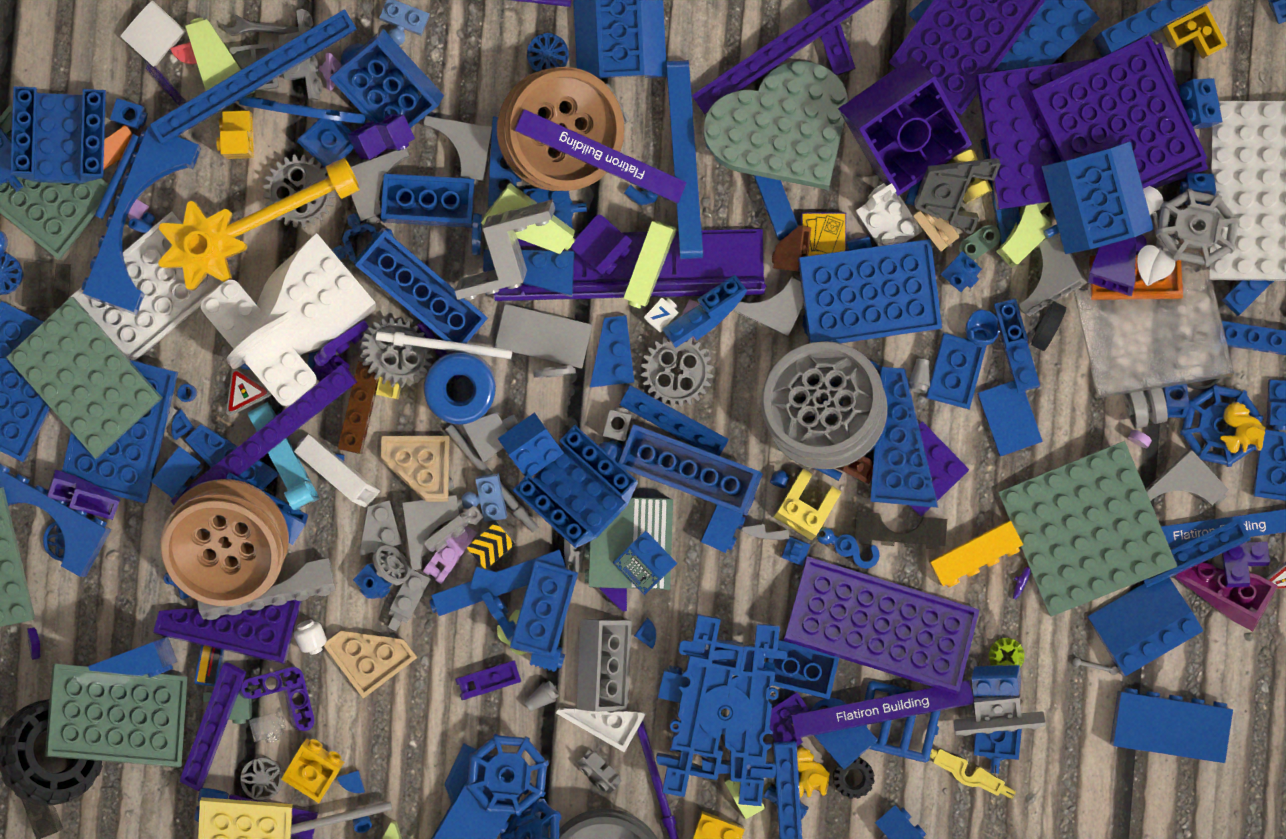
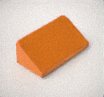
[104,125,140,170]

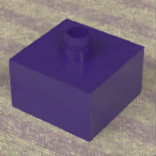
[838,57,972,196]

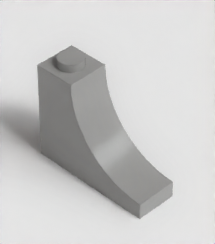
[424,116,492,186]
[351,148,411,224]
[1019,233,1088,316]
[732,276,804,337]
[1145,450,1229,505]
[403,495,464,570]

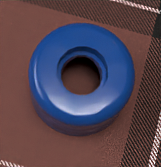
[424,351,496,425]

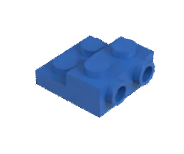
[1266,380,1286,430]

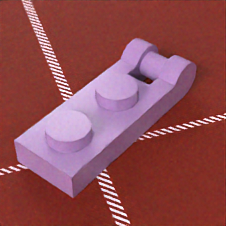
[423,526,477,584]

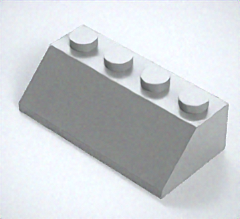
[576,619,632,712]

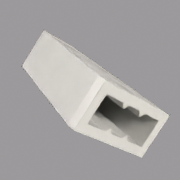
[294,434,380,508]

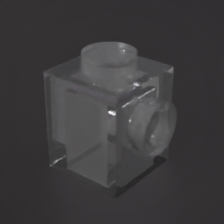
[249,712,286,743]

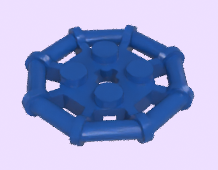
[1180,384,1264,467]
[466,734,549,816]
[500,798,561,839]

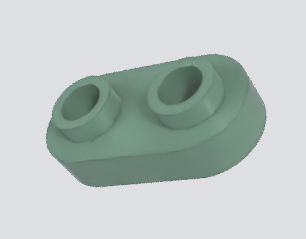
[959,225,1000,260]

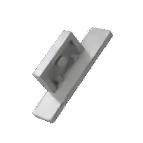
[278,9,322,100]
[953,695,1046,736]

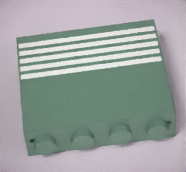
[585,498,673,590]

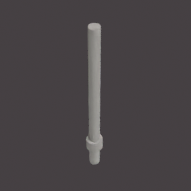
[445,424,539,533]
[291,801,392,834]

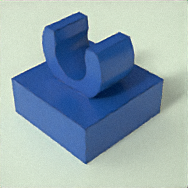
[781,537,810,566]

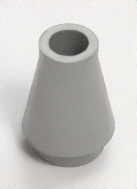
[908,359,930,393]
[524,681,559,712]

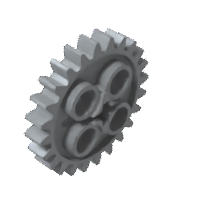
[263,155,337,228]
[359,318,433,388]
[641,336,714,407]

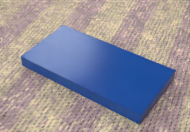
[510,561,578,660]

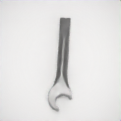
[222,15,299,36]

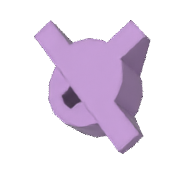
[318,52,342,91]

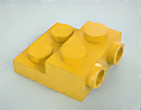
[281,739,345,803]

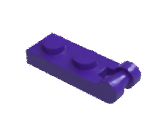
[314,321,369,366]
[455,660,522,700]

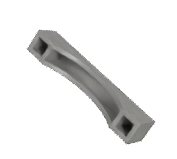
[197,558,336,620]

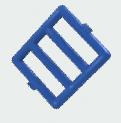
[864,680,941,763]

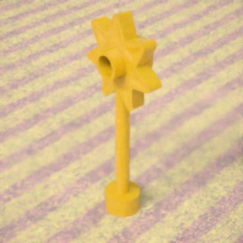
[158,157,360,291]

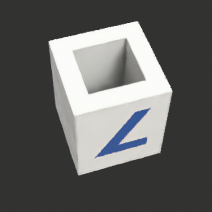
[644,298,679,334]

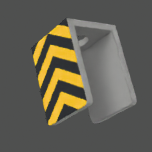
[467,521,517,569]

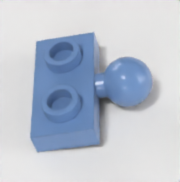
[379,0,430,46]
[461,473,508,522]

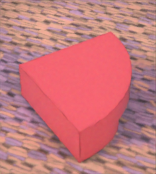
[170,42,197,65]

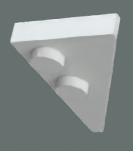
[556,707,646,752]

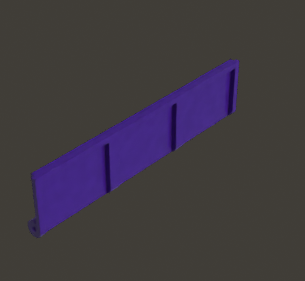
[493,229,767,301]

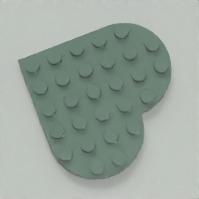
[703,61,848,190]

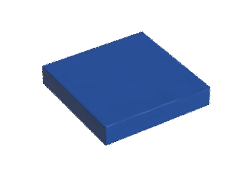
[297,118,354,168]

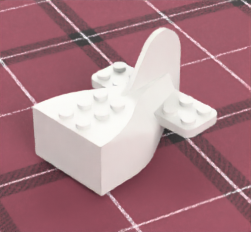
[201,233,376,406]

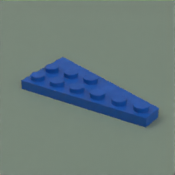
[870,367,939,508]

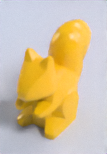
[1220,402,1266,453]
[797,747,830,798]

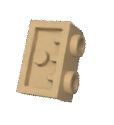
[913,210,960,251]

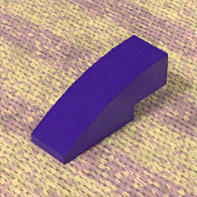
[47,470,120,520]

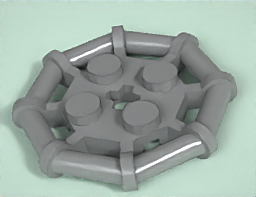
[1155,188,1240,267]

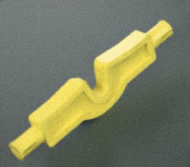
[921,749,1016,799]

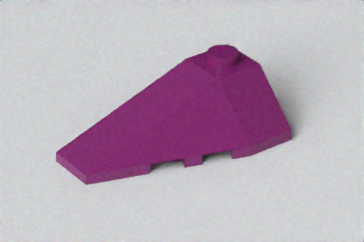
[1176,563,1278,632]

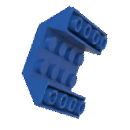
[573,0,667,79]
[10,86,106,184]
[1041,141,1154,254]
[513,425,638,548]

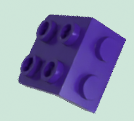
[571,214,633,276]

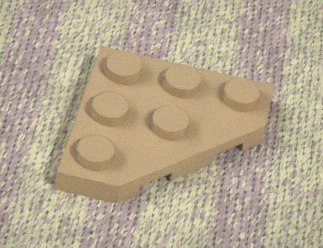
[381,436,450,502]
[324,630,418,698]

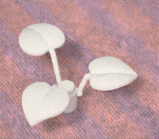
[1137,186,1225,286]

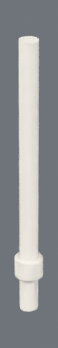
[376,331,512,359]

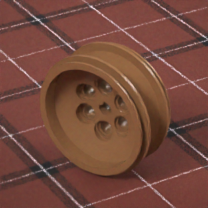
[497,67,624,191]
[160,479,289,606]

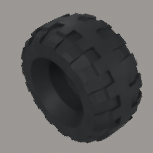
[0,699,103,806]

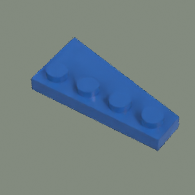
[483,249,575,297]
[185,424,279,490]

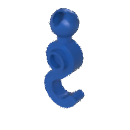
[817,527,880,569]

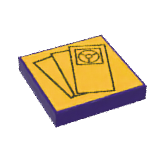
[801,213,846,256]

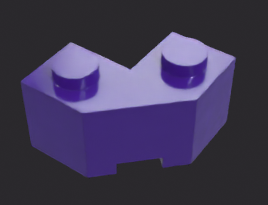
[348,114,415,160]

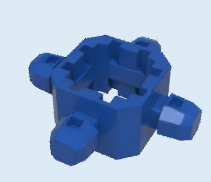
[332,213,394,262]

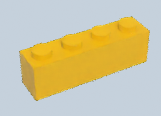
[928,520,1023,588]

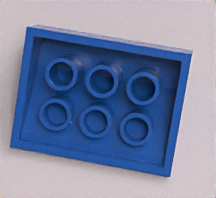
[330,29,444,128]
[1087,577,1203,676]
[88,637,178,678]

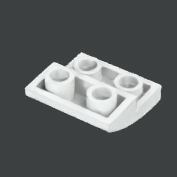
[120,1,186,67]

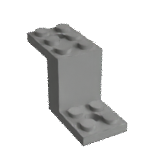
[455,199,555,301]

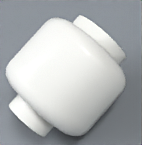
[294,619,327,655]

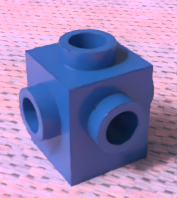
[1180,173,1216,206]
[941,251,982,292]
[353,563,392,599]

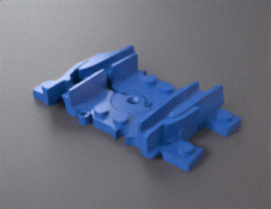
[656,614,787,806]

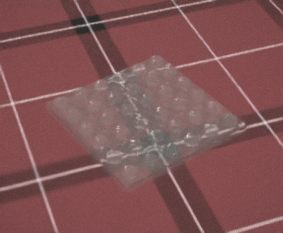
[1073,251,1234,398]

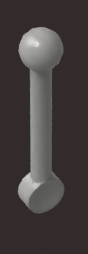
[1073,658,1119,675]

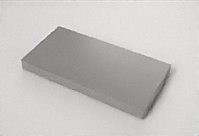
[494,304,592,369]

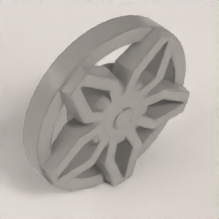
[533,365,576,378]
[373,545,411,585]
[241,757,283,800]

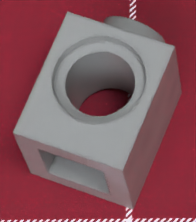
[603,407,632,442]

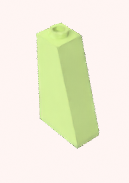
[186,18,256,95]
[481,183,575,254]
[624,220,677,308]

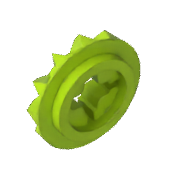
[989,638,1025,667]

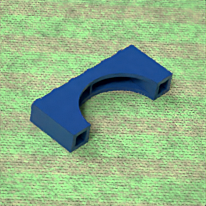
[0,463,112,577]

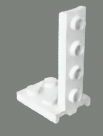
[855,183,923,246]

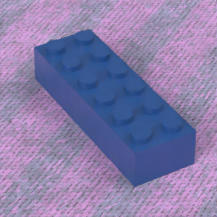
[353,228,488,344]
[618,424,763,516]

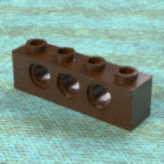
[338,361,380,454]

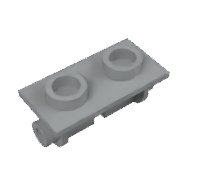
[577,750,622,794]

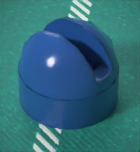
[177,384,197,402]
[770,470,789,489]
[353,816,372,833]

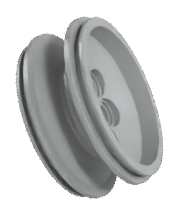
[761,341,888,469]

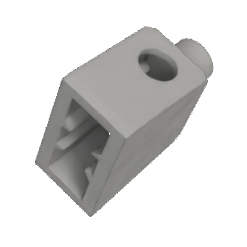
[463,413,519,462]

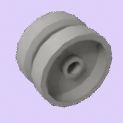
[1122,374,1168,429]

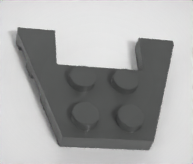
[914,158,1001,234]

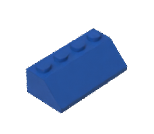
[381,174,475,228]

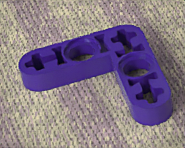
[239,667,314,731]

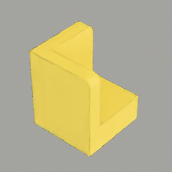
[376,377,401,399]

